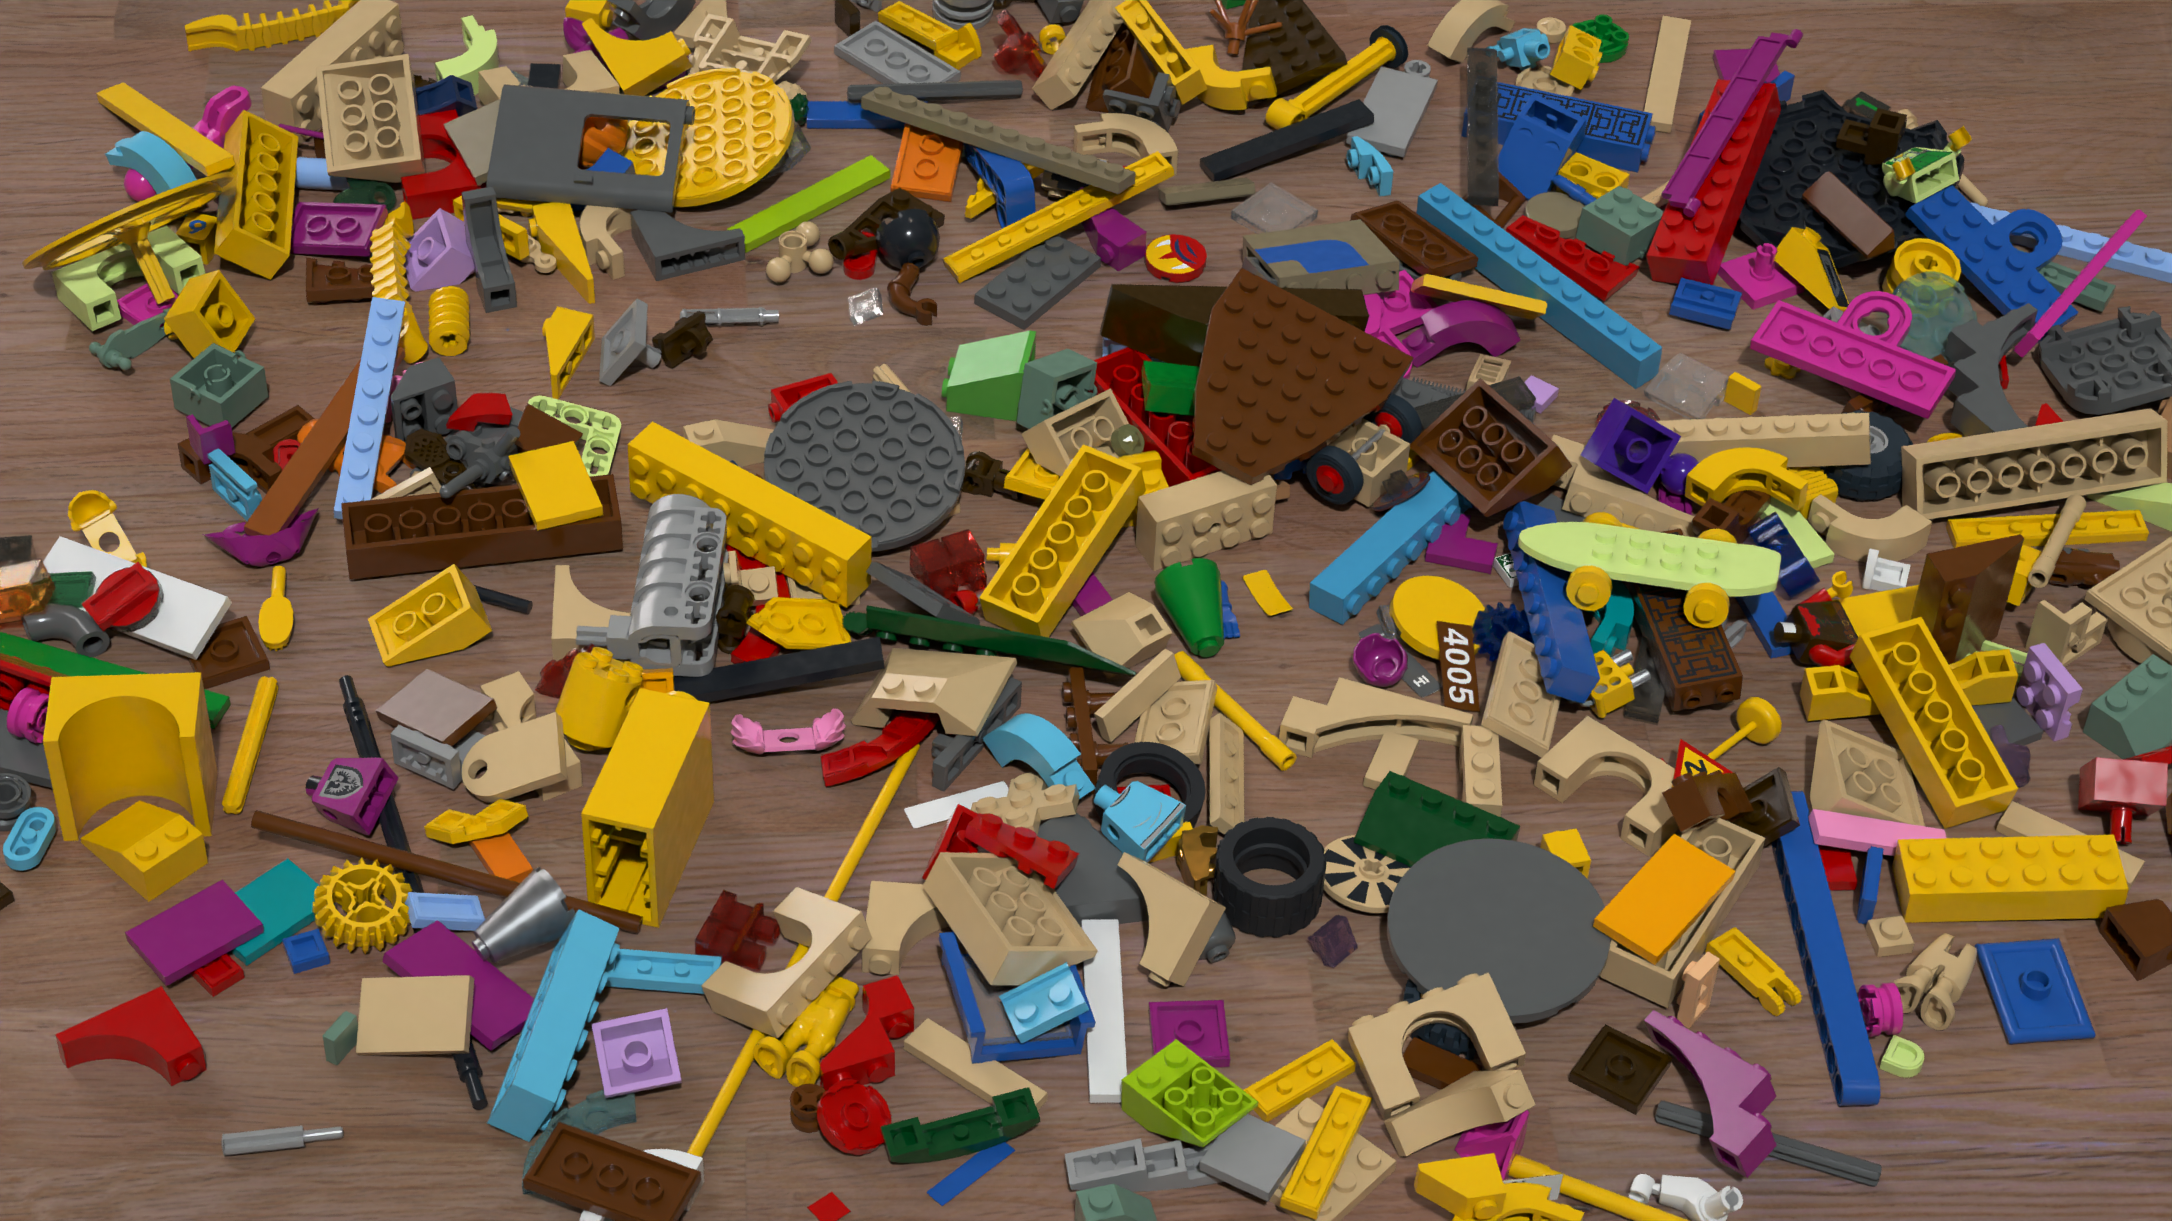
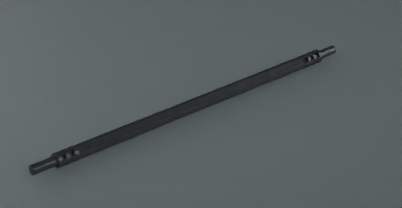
[339,675,488,1110]

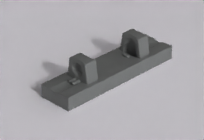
[932,677,1022,792]

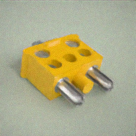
[1567,649,1651,718]

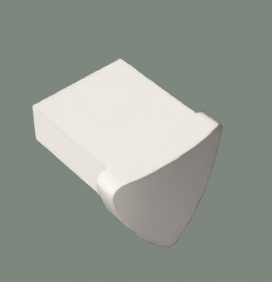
[1862,548,1911,591]

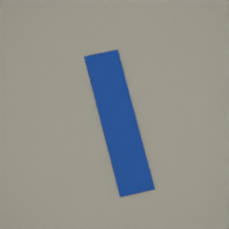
[926,1142,1015,1206]

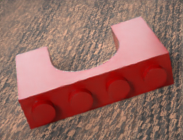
[401,110,486,220]

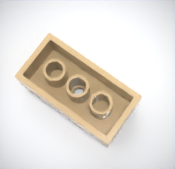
[1135,470,1277,571]

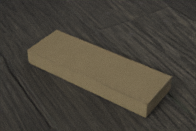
[1158,177,1255,206]

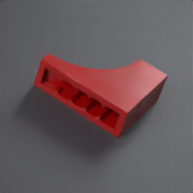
[55,986,207,1087]

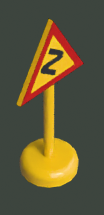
[1672,697,1782,787]

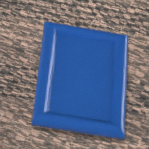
[1974,938,2096,1044]

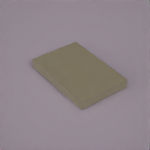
[443,99,500,185]

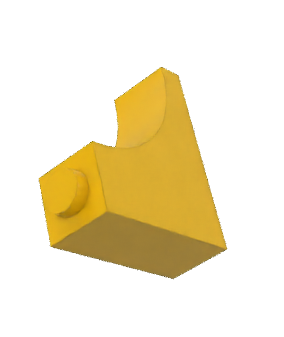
[581,17,692,96]

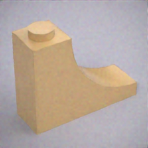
[551,565,630,663]
[1118,852,1226,987]
[862,881,950,975]
[1384,1070,1535,1156]

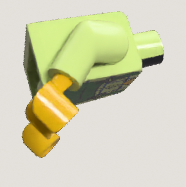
[1882,126,1972,203]

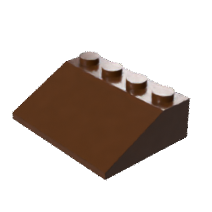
[1410,378,1572,518]
[1910,534,2024,665]

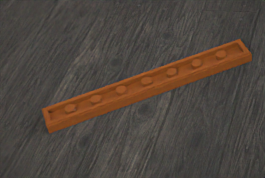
[244,346,405,536]

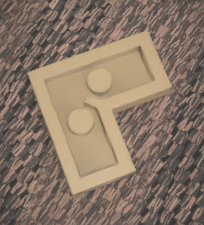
[2025,600,2108,667]

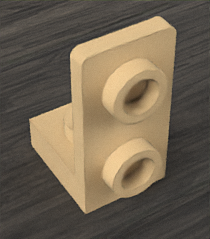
[723,551,778,606]

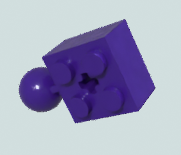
[1581,398,1699,495]

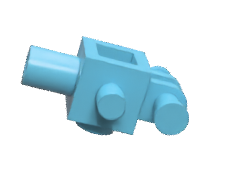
[1486,28,1550,70]

